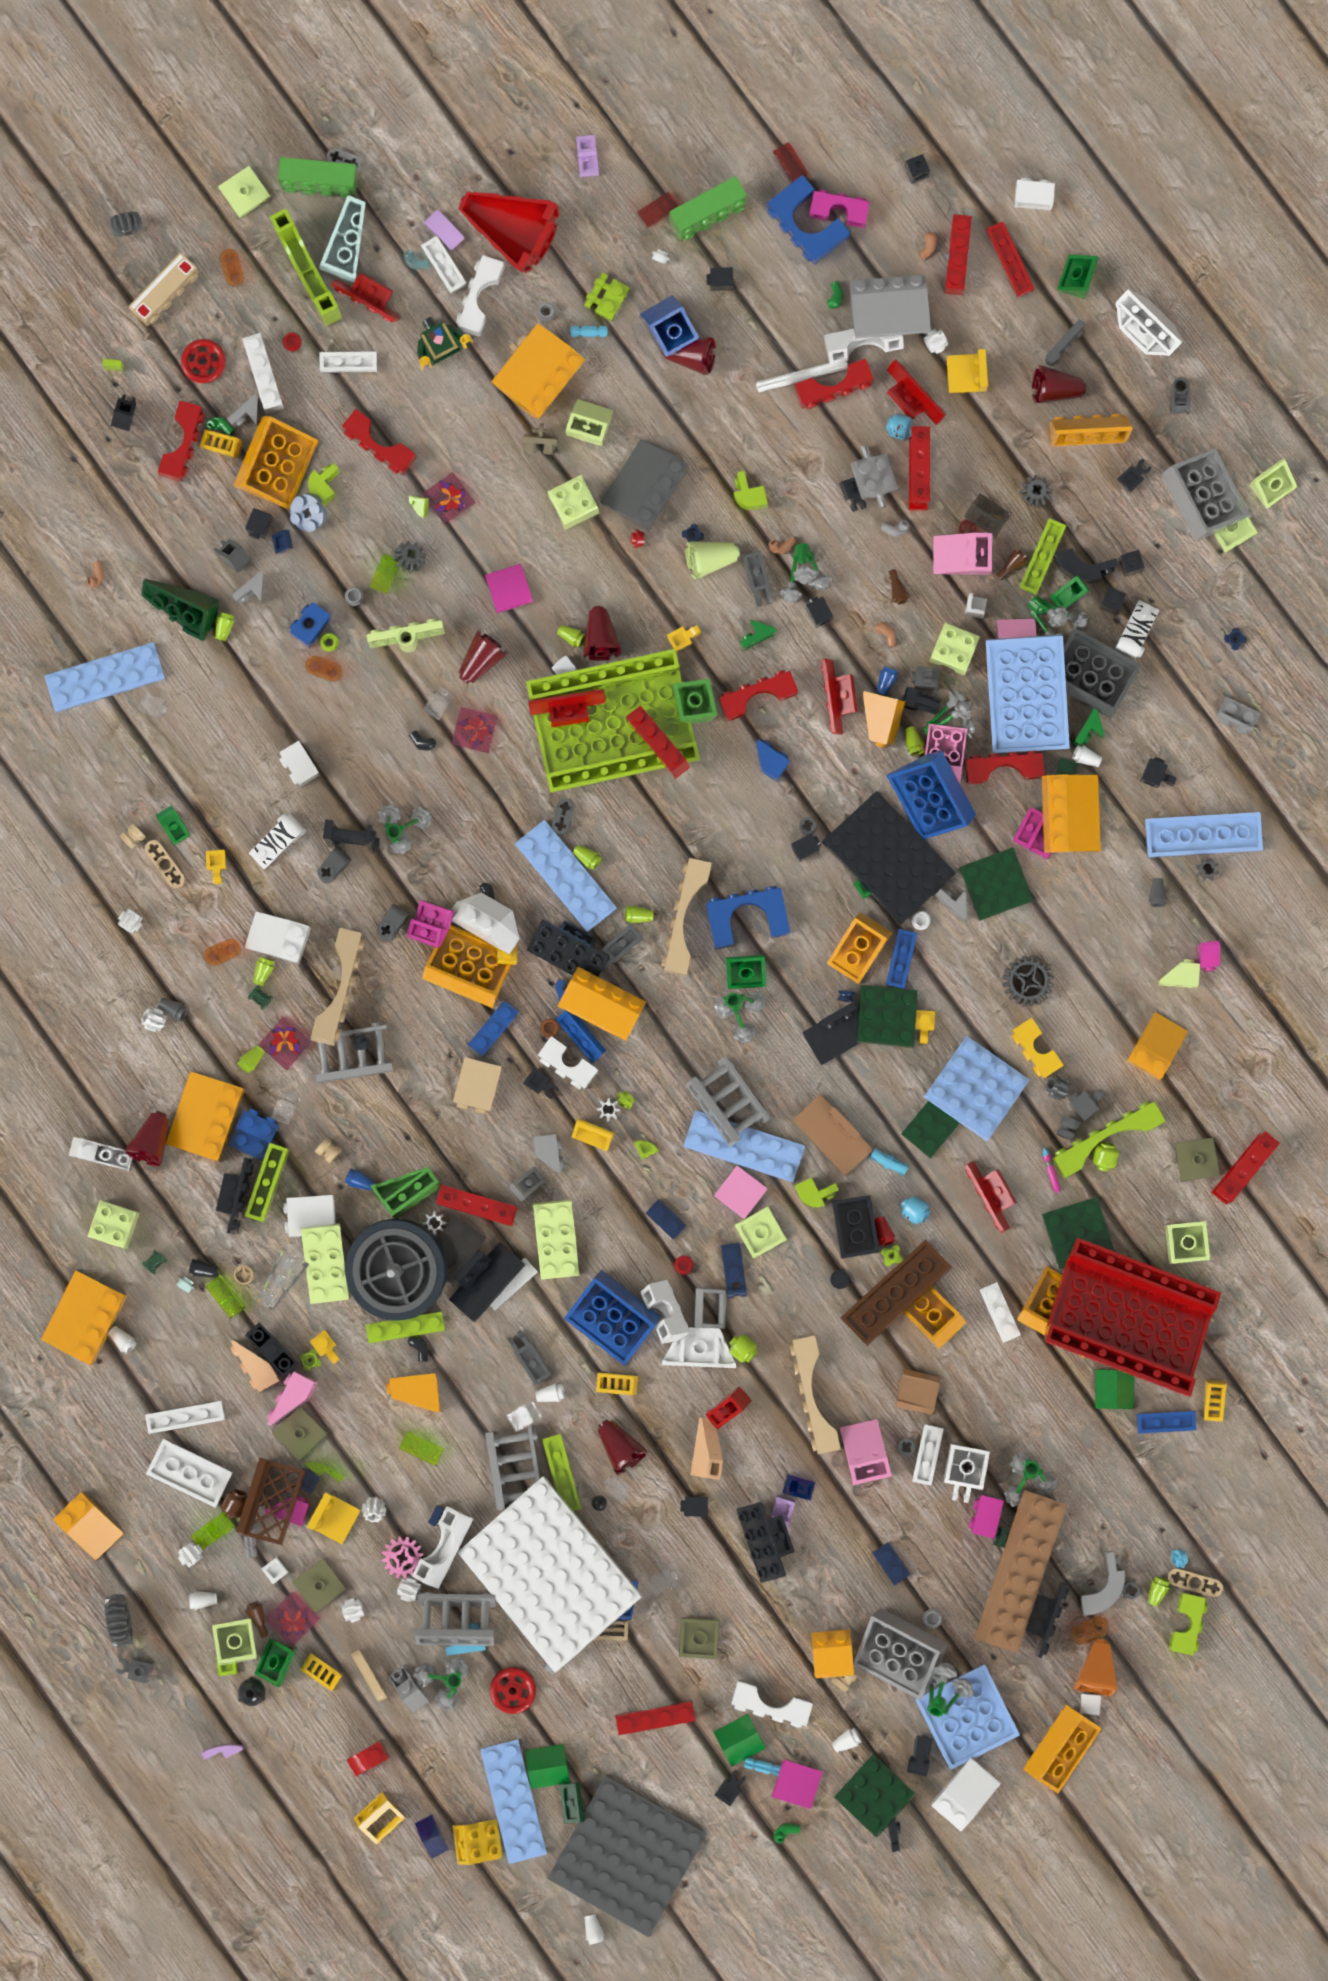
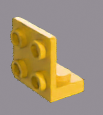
[946,349,988,394]
[307,1492,360,1544]
[452,1819,502,1865]

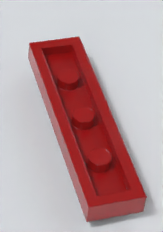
[986,221,1035,298]

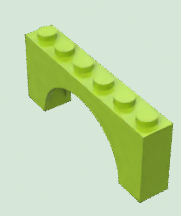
[269,208,342,327]

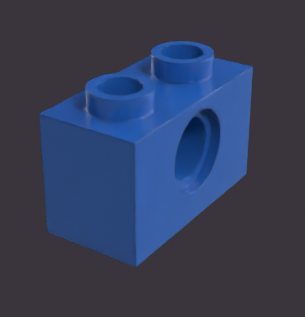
[290,602,332,648]

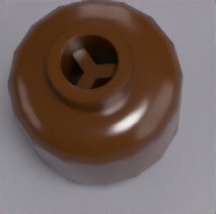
[221,1489,247,1520]

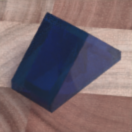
[782,1474,816,1501]
[414,1814,450,1858]

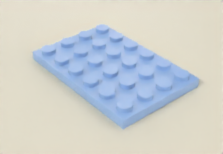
[986,634,1069,753]

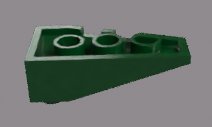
[141,579,219,641]

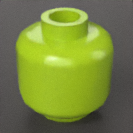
[1092,1142,1119,1172]
[729,1334,758,1363]

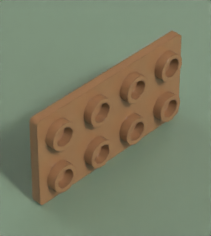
[793,1095,873,1175]

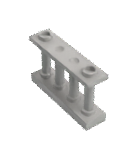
[310,1022,394,1083]
[685,1056,770,1147]
[485,1425,540,1510]
[415,1592,496,1646]

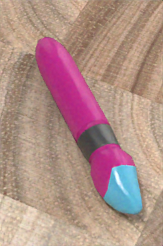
[1043,1148,1060,1193]

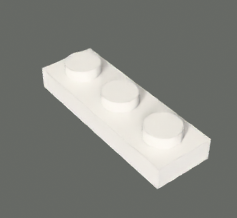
[421,236,467,294]
[320,352,377,373]
[490,1258,538,1311]
[979,1282,1021,1343]
[912,1424,943,1486]

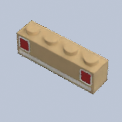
[128,252,199,326]

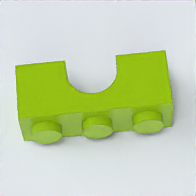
[1169,1592,1208,1656]

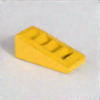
[199,429,243,459]
[596,1372,638,1395]
[1203,1379,1227,1421]
[300,1653,343,1691]

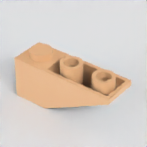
[230,1340,281,1392]
[690,1417,723,1480]

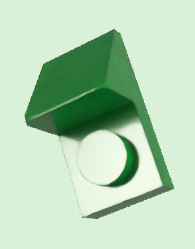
[1050,575,1089,608]
[740,620,777,651]
[1073,708,1105,746]
[155,805,191,845]

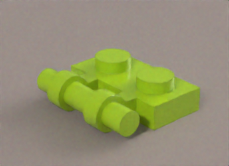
[584,273,630,322]

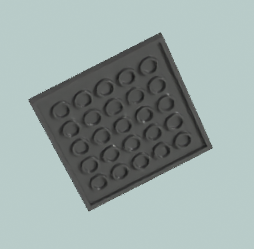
[547,1775,707,1937]

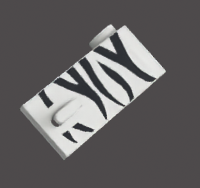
[1115,600,1159,660]
[249,813,306,869]

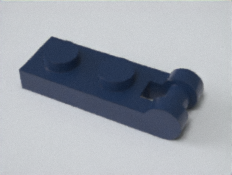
[721,1243,747,1299]

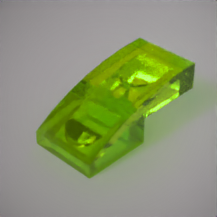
[369,554,399,595]
[205,1274,245,1319]
[399,1431,444,1466]
[305,1461,346,1483]
[190,1512,235,1551]

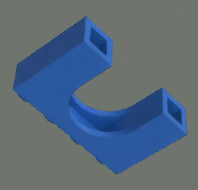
[766,175,850,265]
[706,886,791,950]

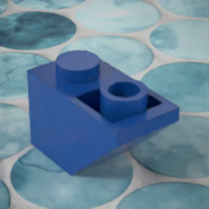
[756,740,790,782]

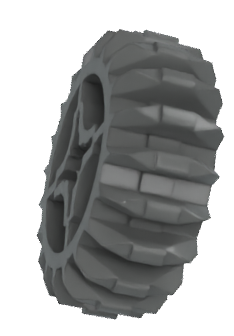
[1002,955,1054,1007]
[104,1594,133,1647]

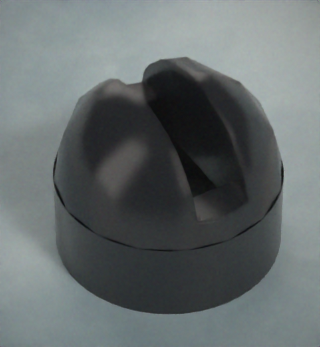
[592,1495,607,1511]

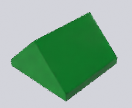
[1057,254,1099,299]
[726,955,766,989]
[1095,1370,1134,1409]
[254,1638,298,1688]
[713,1713,766,1767]
[525,1744,570,1789]

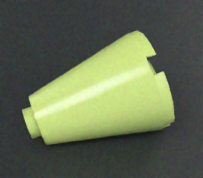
[685,541,740,579]

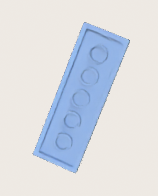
[44,642,165,713]
[1145,812,1263,858]
[515,820,617,933]
[683,1110,805,1183]
[480,1739,547,1864]

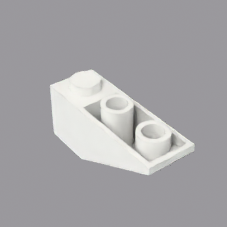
[68,1137,132,1171]

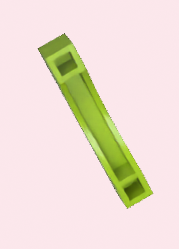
[1053,1101,1166,1179]

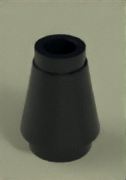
[188,1258,218,1278]

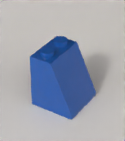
[640,295,699,357]

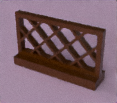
[236,1458,306,1546]

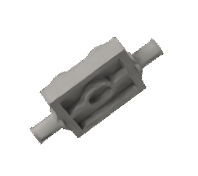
[850,445,898,509]

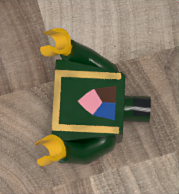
[417,317,474,370]

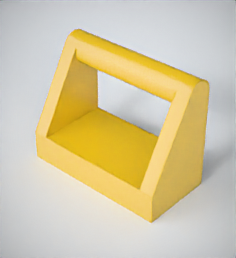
[572,1118,614,1151]
[353,1792,406,1845]

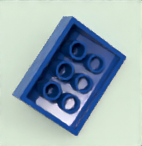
[887,750,976,839]
[564,1270,662,1366]

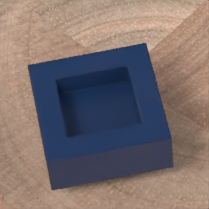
[272,530,293,554]
[296,1468,321,1494]
[428,1505,445,1526]

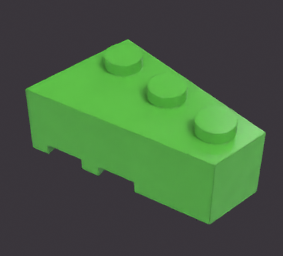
[371,1167,441,1219]

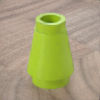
[215,612,235,641]
[557,624,586,648]
[905,726,925,756]
[573,844,602,870]
[625,905,653,924]
[253,956,275,986]
[237,1045,265,1073]
[1147,1576,1170,1607]

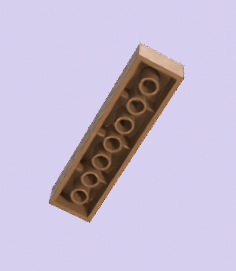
[975,1490,1067,1653]

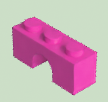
[809,190,870,229]

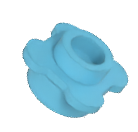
[1171,1549,1188,1569]

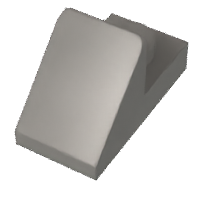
[227,394,259,428]
[231,571,265,604]
[935,889,967,922]
[508,1167,546,1201]

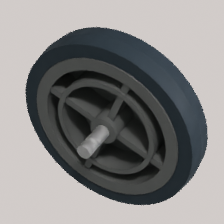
[345,1219,447,1321]

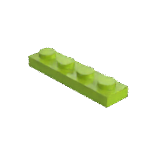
[1019,518,1066,595]
[366,1312,445,1344]
[542,1434,582,1511]

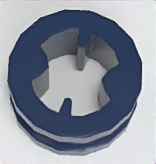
[837,990,855,1003]

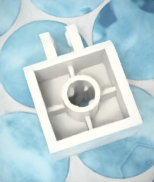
[943,1444,990,1503]

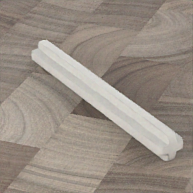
[756,361,848,392]

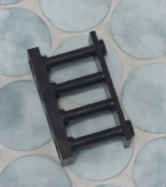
[323,819,380,854]

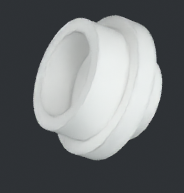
[652,249,670,265]
[911,911,931,930]

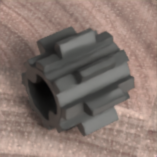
[1195,858,1219,882]
[1046,1075,1071,1100]

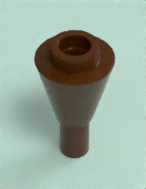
[996,549,1028,580]
[889,569,910,605]
[244,1601,268,1638]

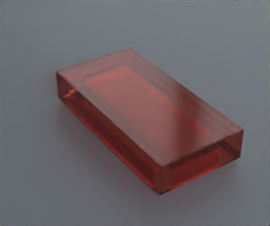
[773,142,808,183]
[637,191,679,229]

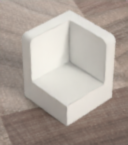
[965,593,987,619]

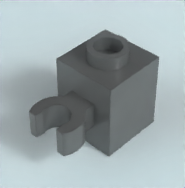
[214,539,250,573]
[911,667,940,691]
[1069,1089,1105,1122]
[116,1658,153,1683]

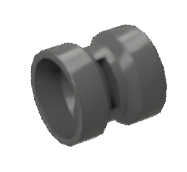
[1056,1116,1080,1141]

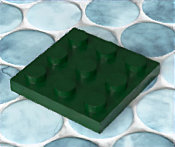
[959,847,1033,921]
[856,985,918,1048]
[1042,1197,1115,1269]
[834,1754,916,1838]

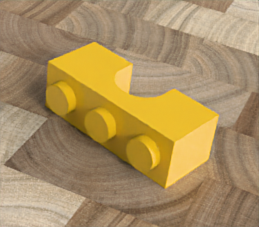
[1011,1017,1064,1079]

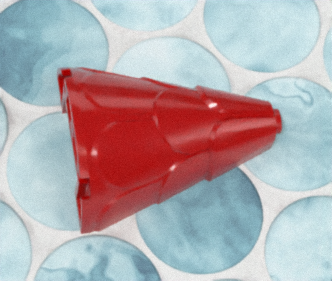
[458,192,559,273]

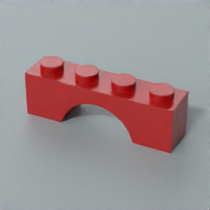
[944,214,972,296]
[794,358,874,410]
[158,400,205,482]
[342,409,417,475]
[719,670,798,722]
[626,705,690,779]
[965,751,1045,785]
[615,1700,695,1735]

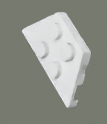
[662,1327,736,1368]

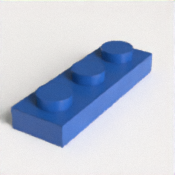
[886,929,917,989]
[468,1000,519,1057]
[555,1010,606,1063]
[1136,1411,1196,1434]

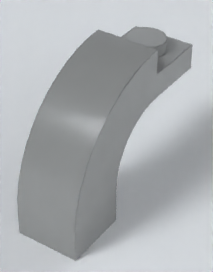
[1079,1551,1125,1616]

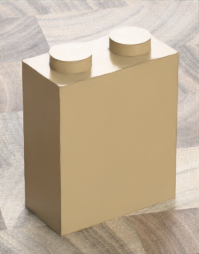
[453,1057,503,1115]

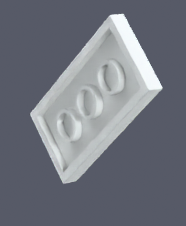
[146,1439,233,1508]

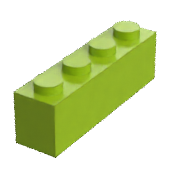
[245,1143,290,1223]

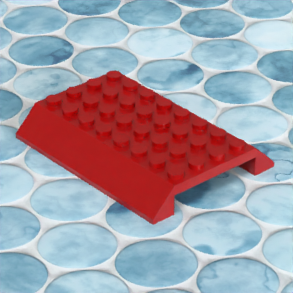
[1044,1238,1221,1397]

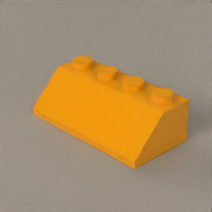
[558,967,646,1041]
[1023,1704,1102,1793]

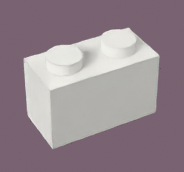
[1014,178,1055,210]
[279,741,320,787]

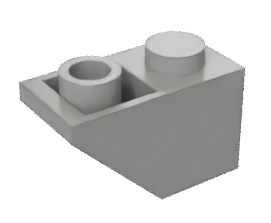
[533,1134,565,1174]
[388,1665,429,1713]

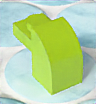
[308,463,340,507]
[734,471,768,511]
[794,1178,839,1208]

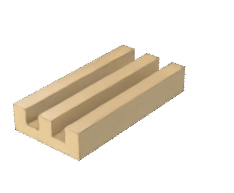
[595,1620,629,1640]

